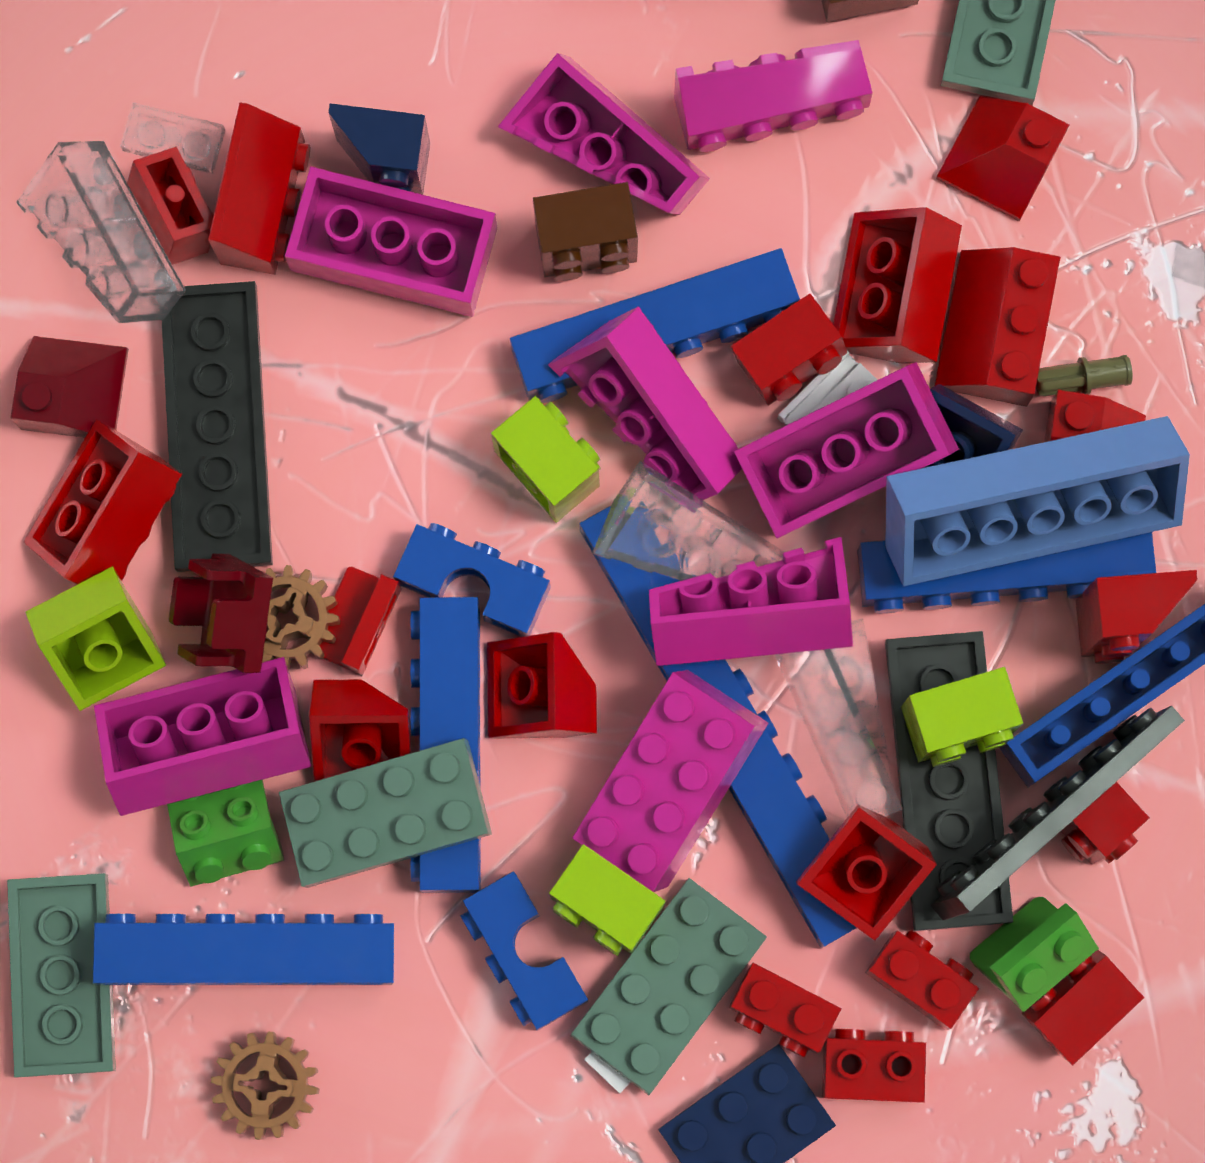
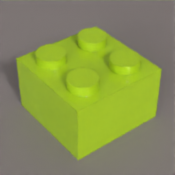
[491,396,601,523]
[25,566,166,711]
[901,667,1023,767]
[549,844,666,956]

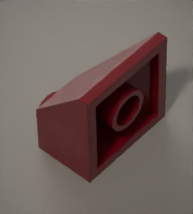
[10,336,129,438]

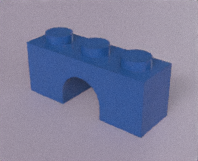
[393,522,551,637]
[460,871,589,1030]

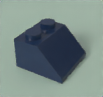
[328,103,430,195]
[924,384,1023,468]

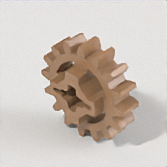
[262,565,340,670]
[211,1031,320,1140]

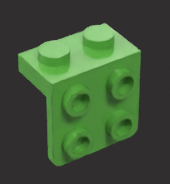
[167,779,285,887]
[970,897,1099,1012]

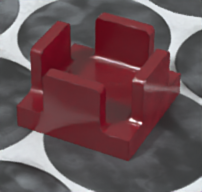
[169,553,273,673]

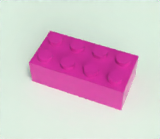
[285,166,497,317]
[734,362,959,539]
[94,657,311,816]
[572,670,769,892]

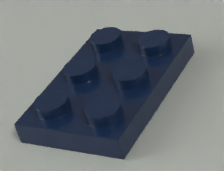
[658,1044,836,1163]

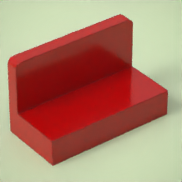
[312,566,402,676]

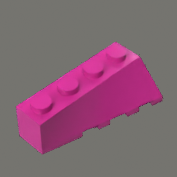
[674,40,873,152]
[498,53,710,215]
[548,306,742,506]
[649,537,853,666]

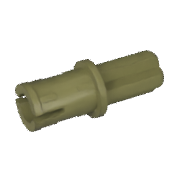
[1036,355,1133,396]

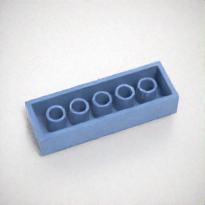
[885,416,1190,586]

